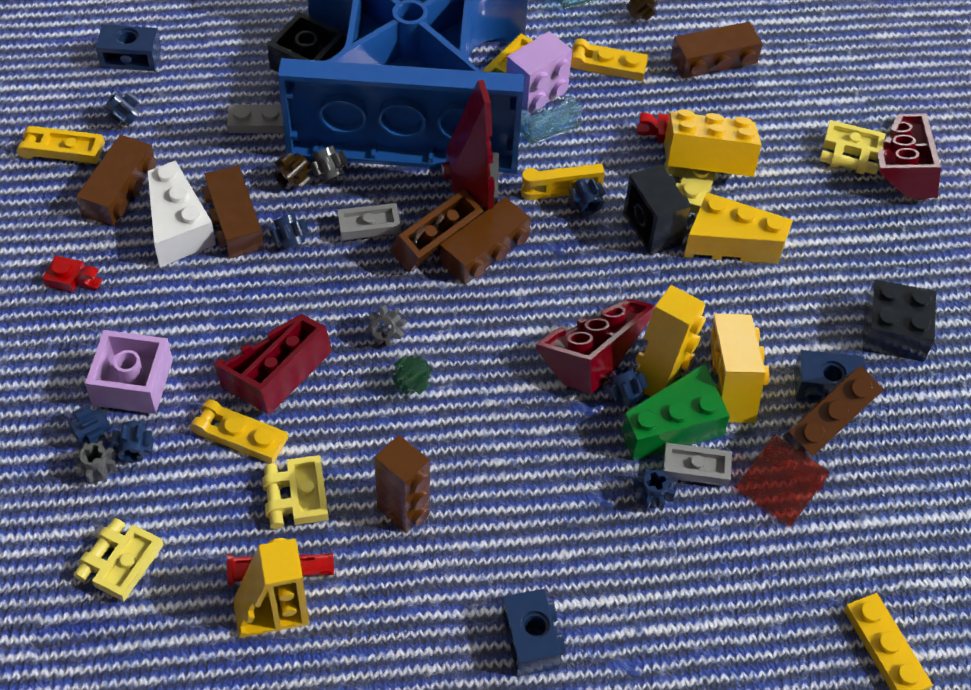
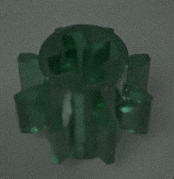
[392,355,432,395]

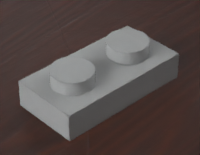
[227,105,284,133]
[337,203,401,240]
[663,443,732,486]

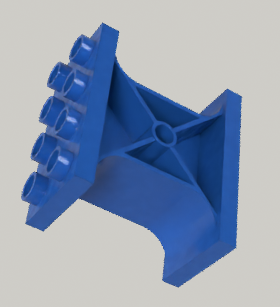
[278,0,528,174]

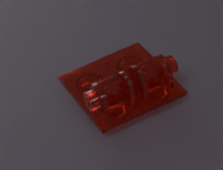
[736,434,831,527]

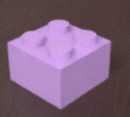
[506,31,572,115]
[85,330,173,414]

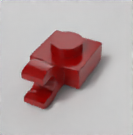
[637,113,669,143]
[42,255,102,292]

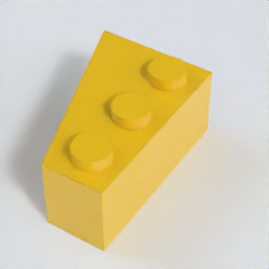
[684,192,793,264]
[710,313,769,423]
[233,538,310,638]

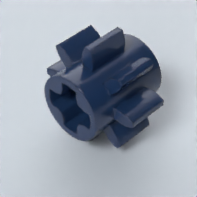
[104,91,141,127]
[568,178,606,215]
[269,213,309,249]
[605,366,648,406]
[69,405,111,445]
[111,421,154,463]
[634,468,675,511]

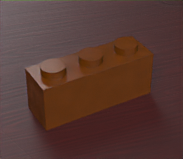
[671,21,763,79]
[76,134,156,227]
[201,165,264,259]
[390,189,483,273]
[440,197,531,284]
[782,365,884,460]
[374,435,430,533]

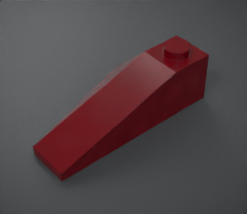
[441,80,495,209]
[877,113,941,200]
[536,298,655,394]

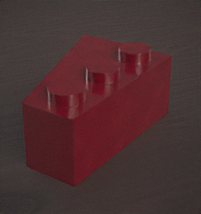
[213,313,332,415]

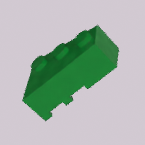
[621,364,730,460]

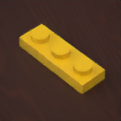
[844,593,933,690]

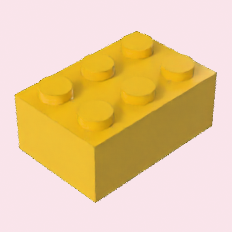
[664,110,762,177]

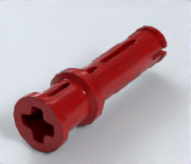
[226,552,334,586]

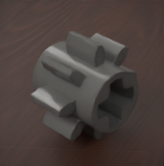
[310,146,348,181]
[366,305,407,346]
[73,441,117,485]

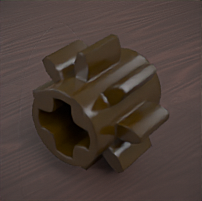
[626,0,659,21]
[274,152,310,190]

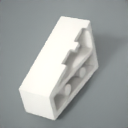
[148,160,216,267]

